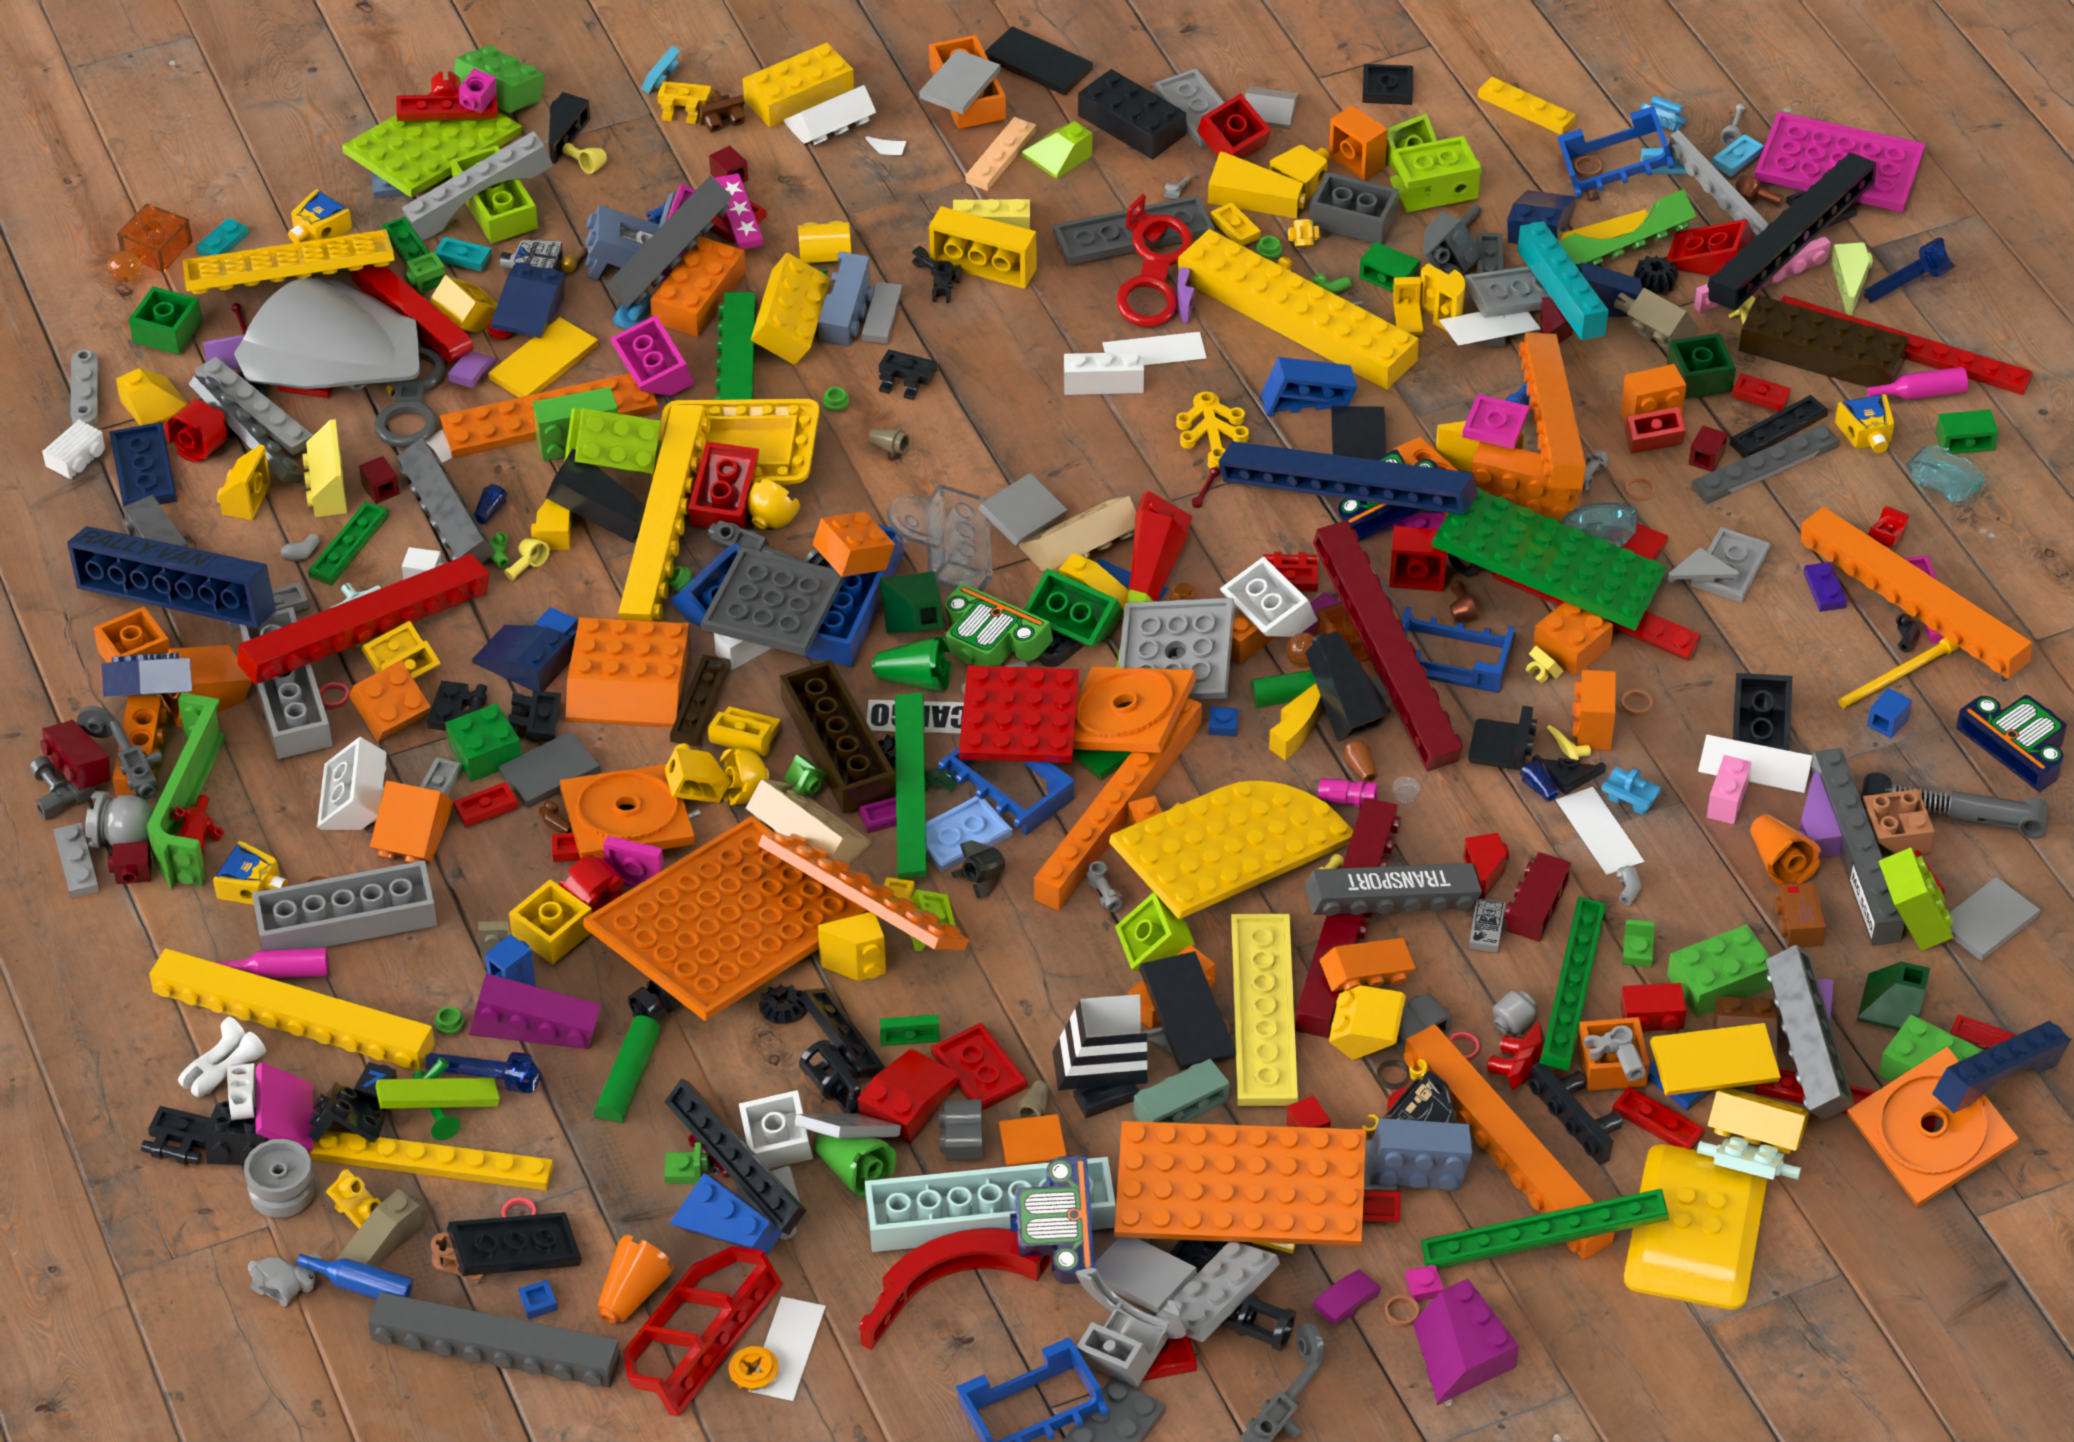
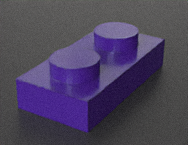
[1803,562,1847,612]

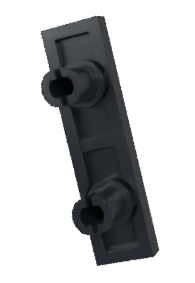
[1528,1062,1623,1165]

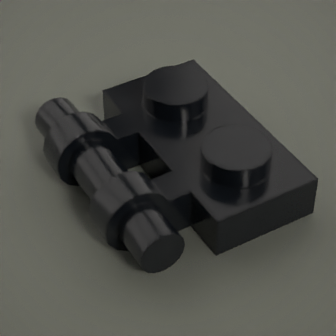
[427,680,487,731]
[141,1106,211,1165]

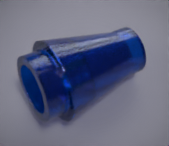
[473,484,508,524]
[1520,760,1560,802]

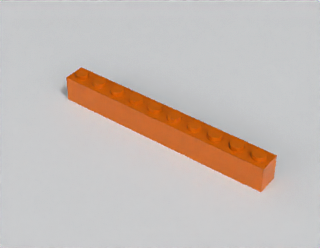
[1518,332,1586,490]
[1801,506,2032,679]
[1034,698,1202,911]
[1404,1024,1615,1261]

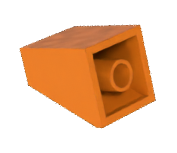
[157,645,252,727]
[370,780,454,863]

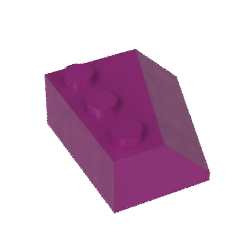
[1413,1278,1519,1405]

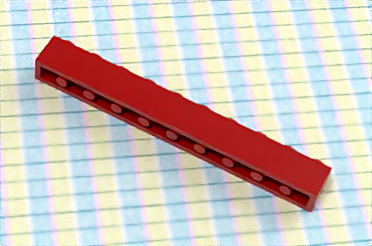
[237,554,490,685]

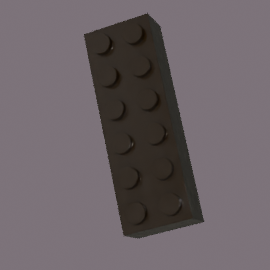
[1738,295,1909,387]
[780,659,896,814]

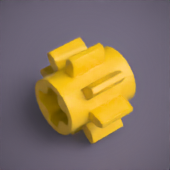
[1288,219,1320,248]

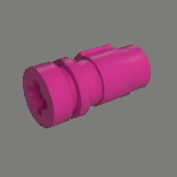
[1318,778,1379,809]

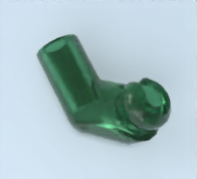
[925,768,958,792]

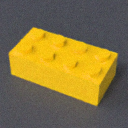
[743,42,854,128]
[929,206,1037,289]
[751,252,831,365]

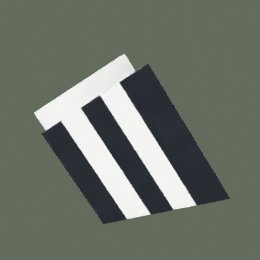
[1052,994,1148,1091]

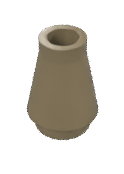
[869,428,910,455]
[1017,1081,1050,1119]

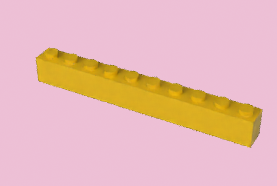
[618,405,710,622]
[149,948,435,1070]

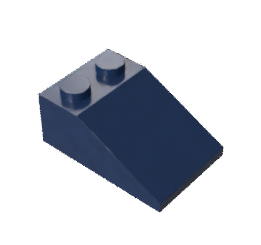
[1507,190,1577,244]
[491,262,565,338]
[472,625,572,691]

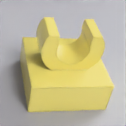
[1526,646,1563,684]

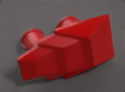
[1487,1022,1545,1090]

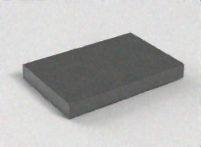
[498,731,601,808]

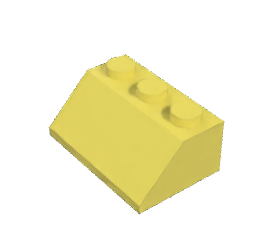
[953,199,1030,230]
[302,419,347,517]

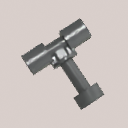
[29,756,95,820]

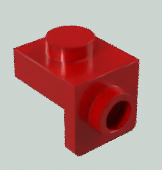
[1868,506,1909,547]

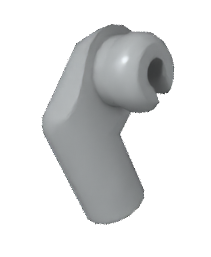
[1617,865,1642,906]

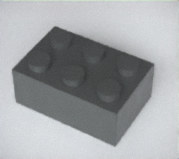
[1309,172,1399,244]

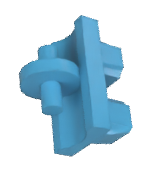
[1602,767,1661,815]

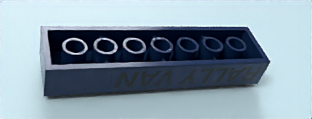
[67,526,276,628]

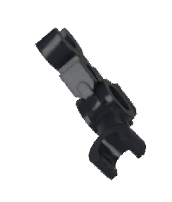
[912,246,962,304]

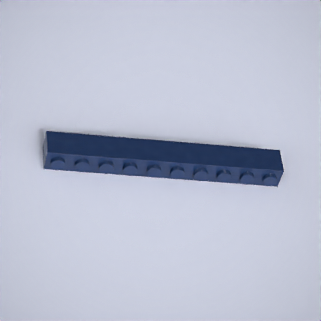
[1218,441,1478,515]

